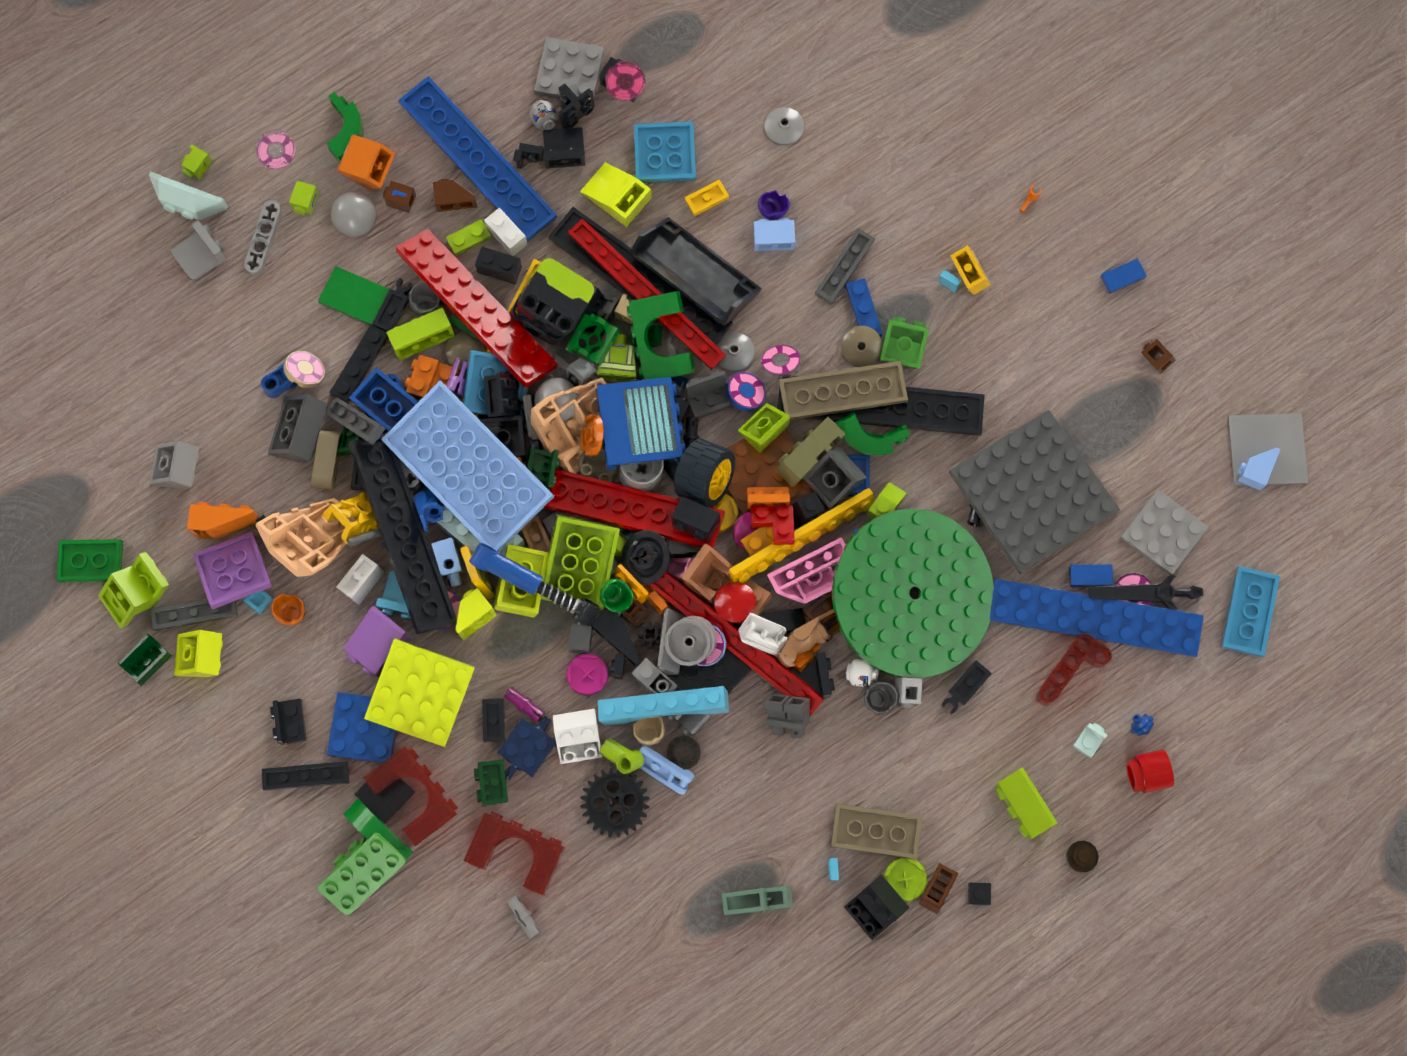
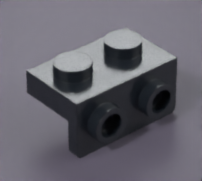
[577,287,620,337]

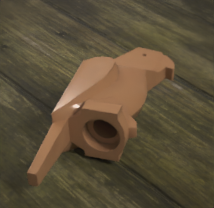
[778,609,834,667]

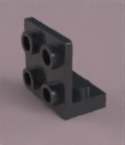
[543,127,586,169]

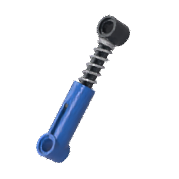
[469,542,601,627]

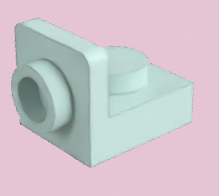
[1072,723,1107,758]

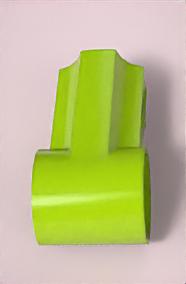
[600,738,644,774]

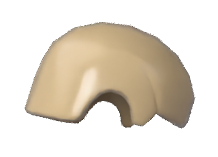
[633,716,665,746]

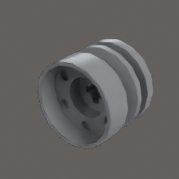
[620,443,664,492]

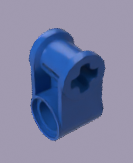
[261,363,298,398]

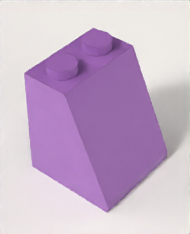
[343,606,411,678]

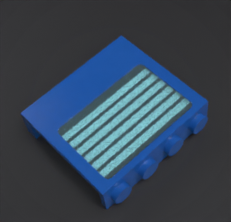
[596,377,685,471]

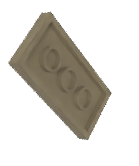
[831,804,922,859]

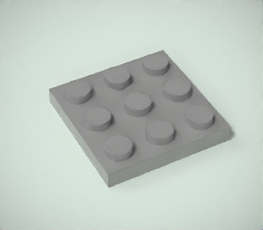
[534,37,604,98]
[1120,489,1208,575]

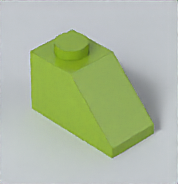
[867,482,907,519]

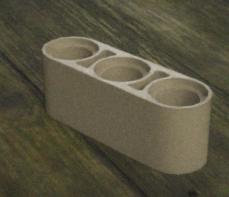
[311,430,342,490]

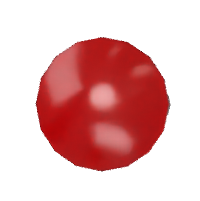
[714,582,756,623]

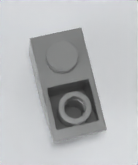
[632,658,677,694]

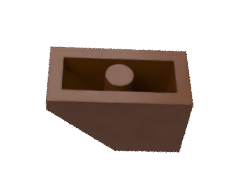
[433,179,477,212]

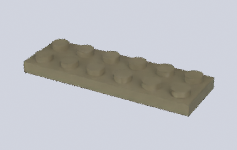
[779,361,908,420]

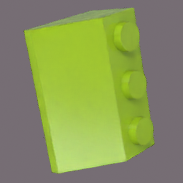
[995,767,1058,840]

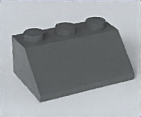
[268,395,327,462]

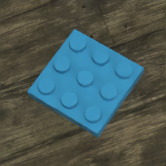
[634,122,696,183]
[463,350,528,421]

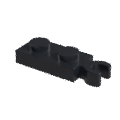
[372,278,413,332]
[521,395,542,450]
[941,660,992,715]

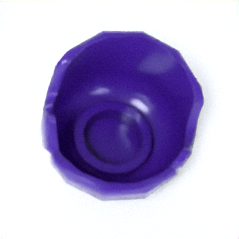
[757,190,790,220]

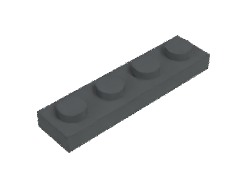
[815,228,875,305]
[326,397,385,445]
[150,599,238,631]

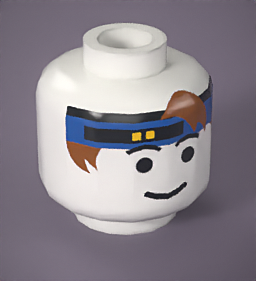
[846,659,878,687]

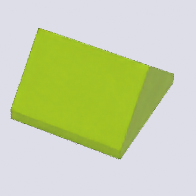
[737,403,790,453]

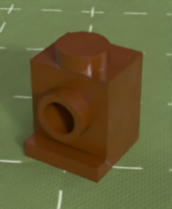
[1141,339,1176,374]

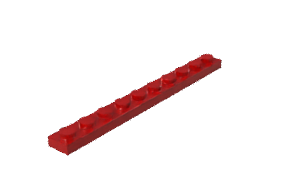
[568,219,726,371]
[649,571,825,716]

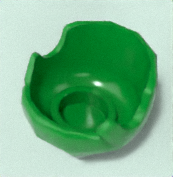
[600,579,634,613]

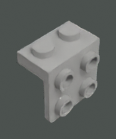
[171,221,226,281]

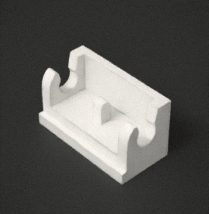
[337,554,385,605]
[738,613,787,656]

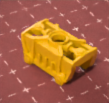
[322,492,378,544]

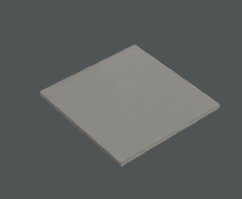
[1228,414,1308,486]

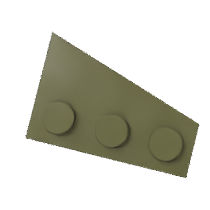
[775,417,846,487]

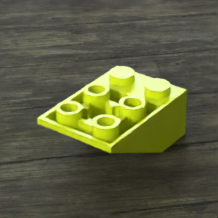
[580,162,652,228]

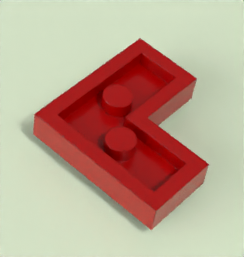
[751,505,795,545]

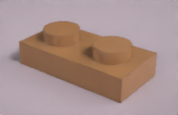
[521,516,550,552]

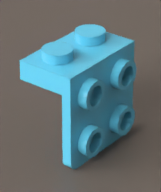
[376,571,412,621]

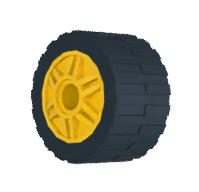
[674,438,735,508]

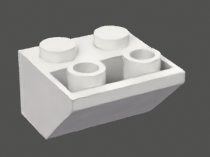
[553,709,603,764]

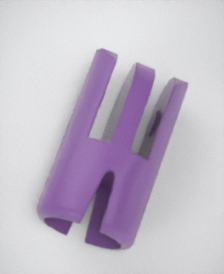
[446,358,468,399]

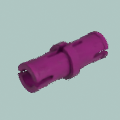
[504,686,545,723]

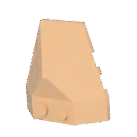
[531,378,606,474]
[256,498,356,577]

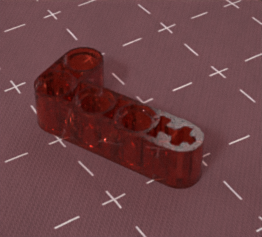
[1036,633,1112,706]

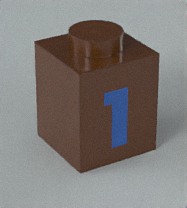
[383,181,416,213]

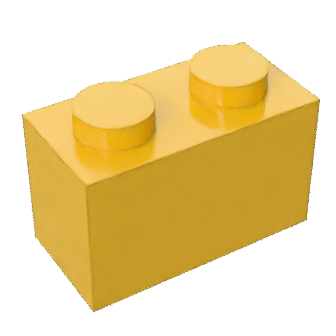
[950,245,991,295]

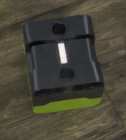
[509,258,594,345]

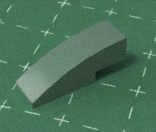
[722,886,793,915]

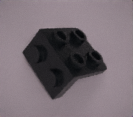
[785,652,835,699]

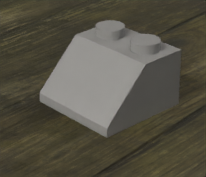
[149,441,199,489]

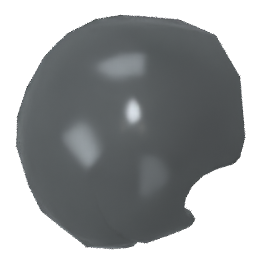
[409,283,440,315]
[864,682,898,714]

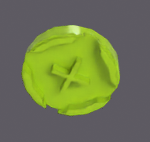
[884,858,927,901]

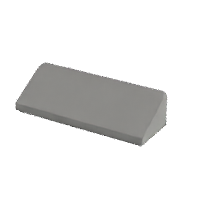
[657,608,685,675]

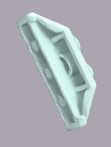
[149,171,228,220]

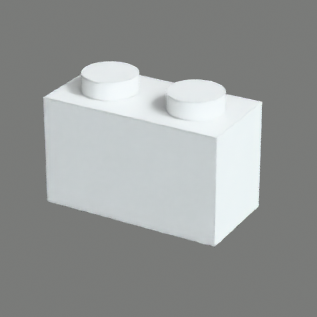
[484,208,528,256]

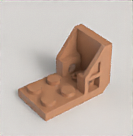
[681,544,772,625]

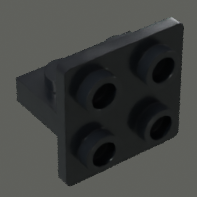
[559,83,595,129]
[484,372,521,418]

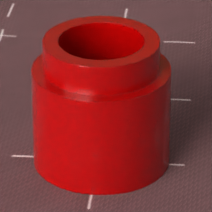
[1126,749,1174,793]

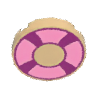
[283,351,325,388]

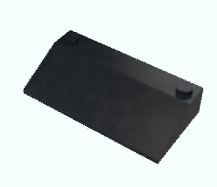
[629,217,762,326]

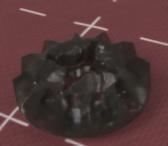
[667,735,701,770]

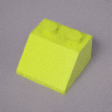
[456,588,497,641]
[174,630,223,677]

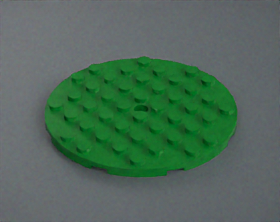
[832,509,994,678]

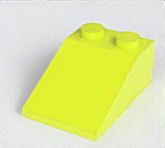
[493,544,549,618]

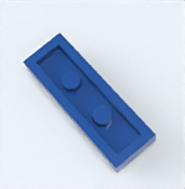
[845,278,883,337]

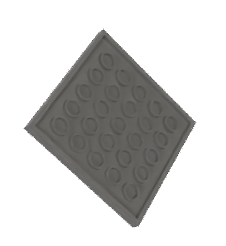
[948,410,1120,574]

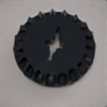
[621,530,672,585]

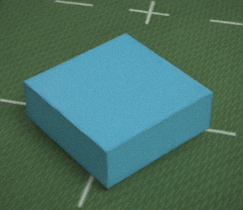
[938,270,961,293]
[243,590,273,614]
[828,858,839,882]

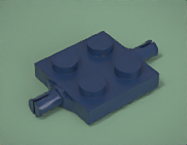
[497,716,556,780]

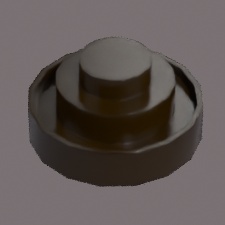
[1066,840,1099,873]

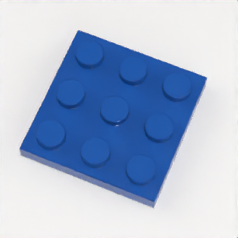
[327,692,397,764]

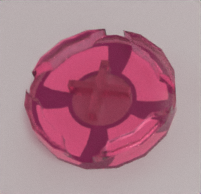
[605,61,645,101]

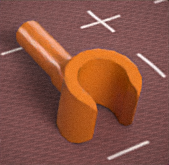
[1019,185,1042,213]

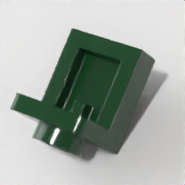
[629,324,662,348]

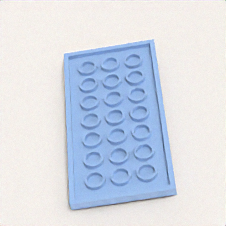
[381,381,554,552]

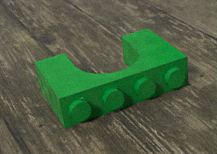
[627,291,696,380]

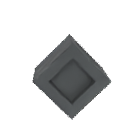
[568,621,593,654]

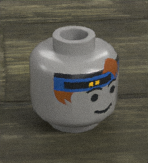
[529,100,558,130]

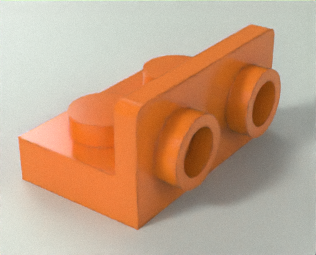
[747,487,790,509]

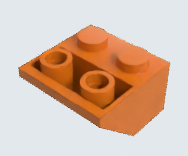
[337,135,396,190]

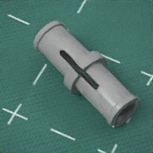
[507,895,541,939]

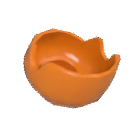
[271,593,306,626]

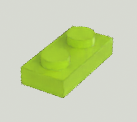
[446,219,491,256]

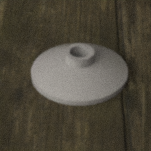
[764,107,804,145]
[716,332,755,372]

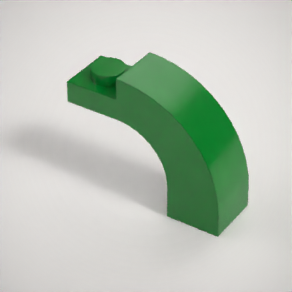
[326,92,364,163]
[836,412,910,455]
[343,799,413,859]

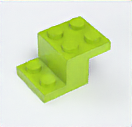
[98,552,169,629]

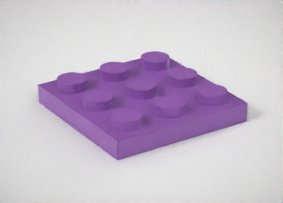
[193,531,272,610]

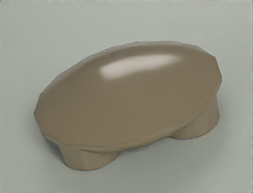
[445,332,486,371]
[578,446,619,482]

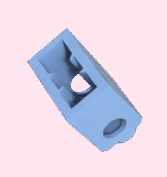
[431,538,463,588]

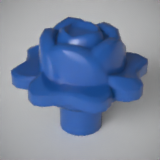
[1131,714,1154,736]

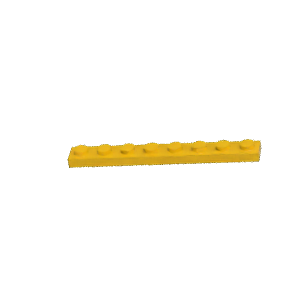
[729,488,874,583]

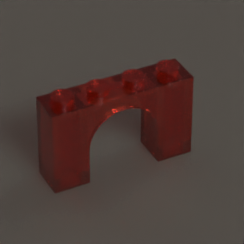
[363,746,458,846]
[464,812,565,896]

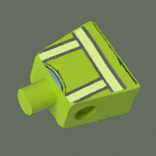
[597,334,637,382]

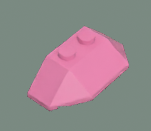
[767,537,846,604]

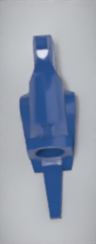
[414,485,445,532]

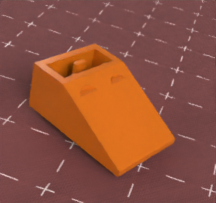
[187,502,259,540]

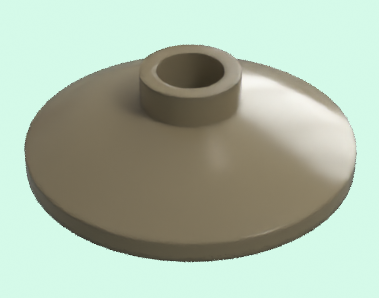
[841,326,882,367]

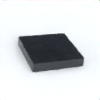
[354,763,415,824]

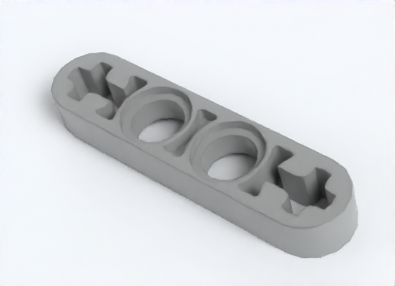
[244,201,282,276]

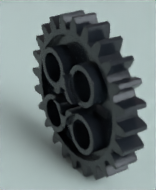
[580,768,650,838]

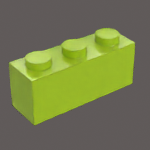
[386,307,455,361]

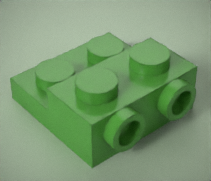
[880,316,929,369]

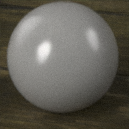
[331,192,376,237]
[534,378,580,422]

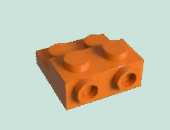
[404,354,459,400]

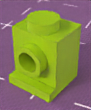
[181,144,213,180]

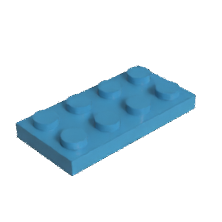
[1221,566,1280,657]

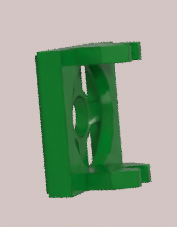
[566,314,620,366]

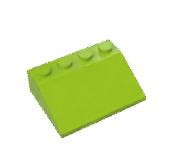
[541,514,620,611]

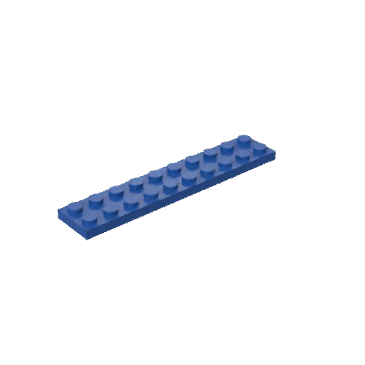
[398,76,557,242]
[989,579,1204,657]

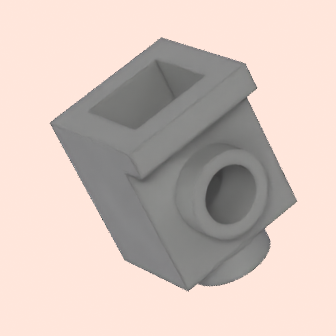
[894,677,922,708]

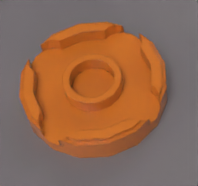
[581,414,604,456]

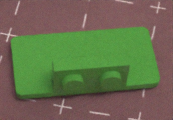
[318,833,406,915]

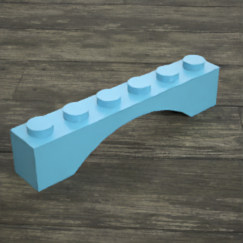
[598,686,729,726]

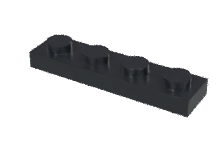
[329,324,389,404]
[262,761,350,791]

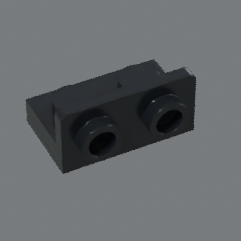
[270,699,307,745]

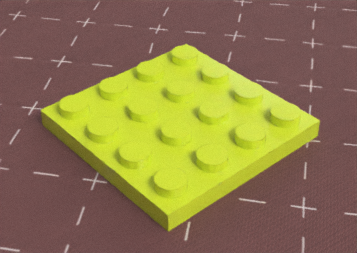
[364,638,475,747]

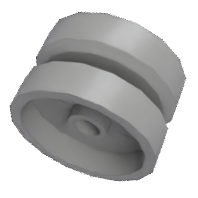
[665,616,717,666]

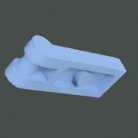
[640,745,694,794]

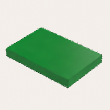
[318,266,390,325]
[57,539,123,583]

